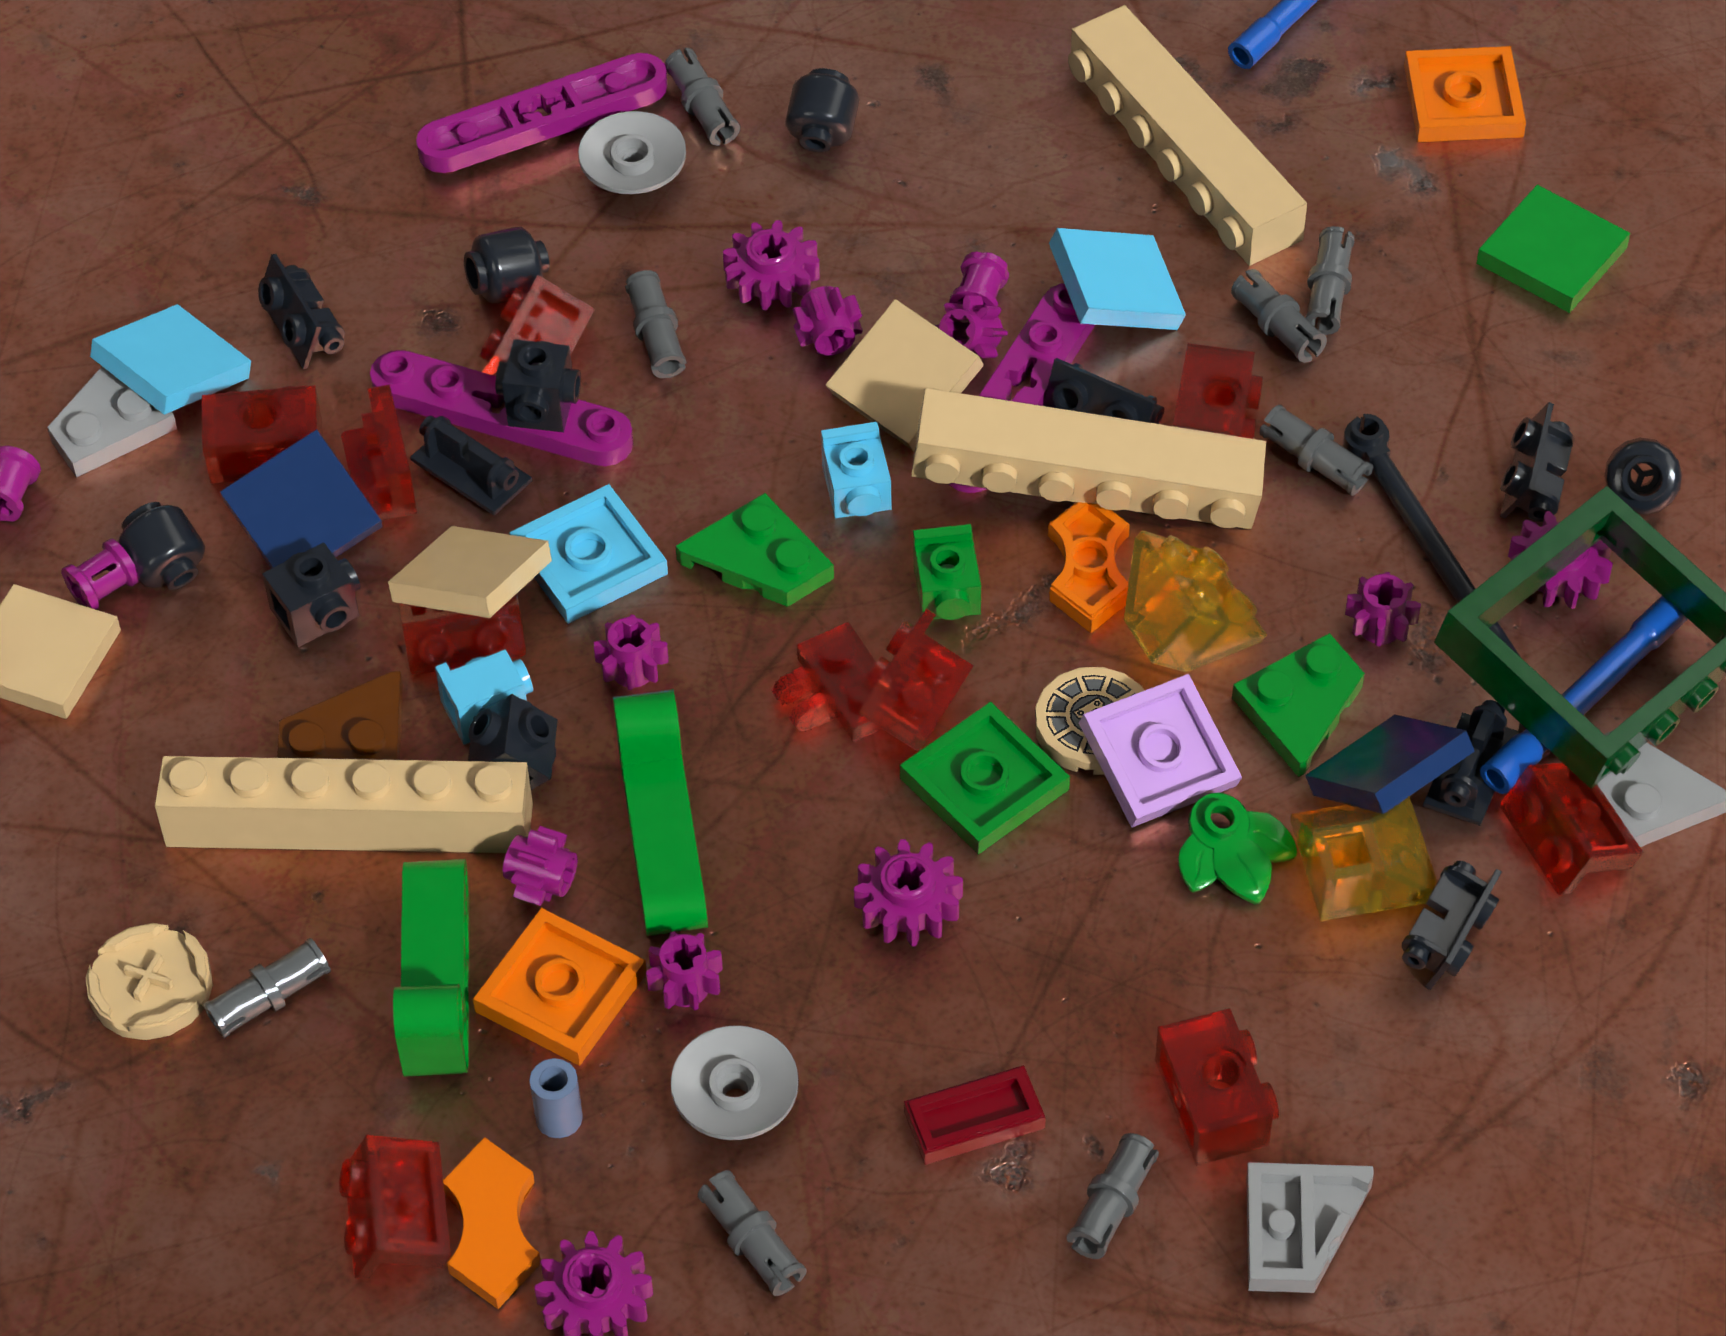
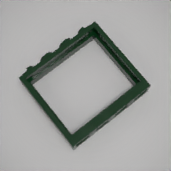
[1434,486,1726,789]

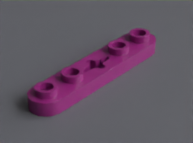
[416,53,668,173]
[949,283,1095,493]
[370,350,634,466]

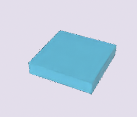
[1049,228,1186,330]
[90,304,251,415]
[509,484,668,624]

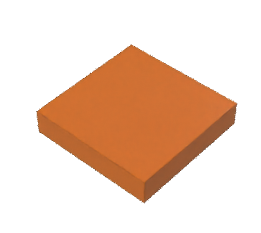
[1404,46,1526,142]
[473,907,647,1066]

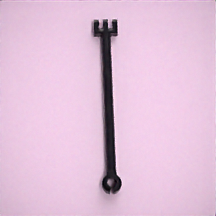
[1343,414,1550,758]

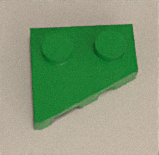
[675,493,834,607]
[1232,633,1365,777]

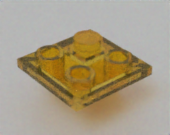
[1124,530,1267,673]
[1290,796,1438,921]

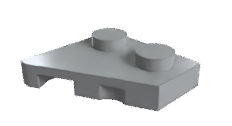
[47,367,177,478]
[1575,730,1726,852]
[1246,1162,1374,1293]

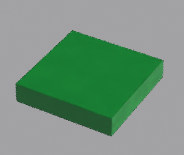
[1476,184,1630,313]
[900,702,1070,855]

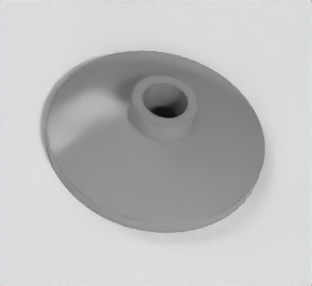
[578,111,686,194]
[671,1026,798,1140]

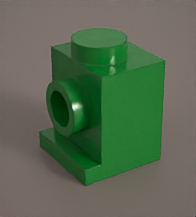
[913,524,981,621]

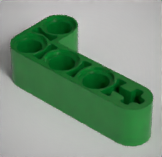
[613,689,708,936]
[393,859,469,1077]

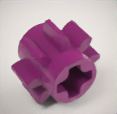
[793,286,863,355]
[935,295,1008,358]
[1345,572,1421,647]
[594,615,669,690]
[502,826,578,906]
[646,931,723,1011]

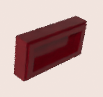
[904,1065,1046,1165]

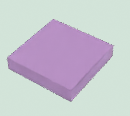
[1079,674,1242,828]

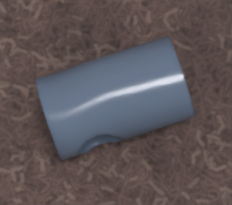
[529,1058,583,1139]

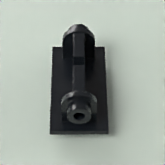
[258,254,345,369]
[1043,358,1165,424]
[1500,402,1574,522]
[410,415,533,516]
[1423,700,1520,826]
[1401,861,1502,990]

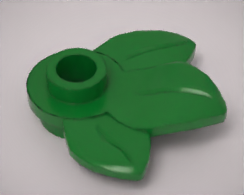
[1178,793,1297,905]

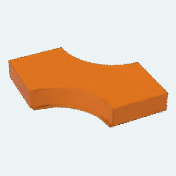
[1048,502,1132,633]
[442,1137,541,1309]

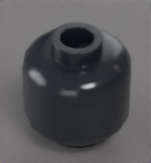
[785,68,860,152]
[464,227,550,304]
[1604,437,1682,515]
[118,502,205,590]

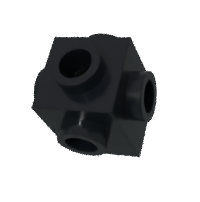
[495,339,581,432]
[262,542,361,647]
[468,694,558,790]

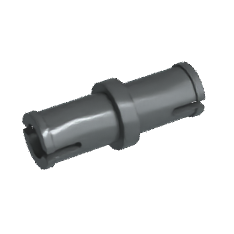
[665,48,740,146]
[1305,226,1355,335]
[1231,269,1327,363]
[625,270,687,378]
[1259,404,1373,496]
[203,938,331,1038]
[1067,1133,1159,1259]
[697,1170,807,1296]

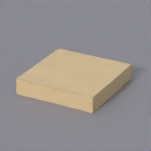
[826,299,984,451]
[388,526,552,618]
[0,584,121,719]

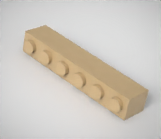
[1068,5,1307,266]
[911,388,1266,529]
[155,756,533,853]

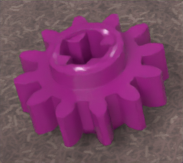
[723,220,820,310]
[1508,511,1613,609]
[854,839,963,946]
[535,1231,653,1336]

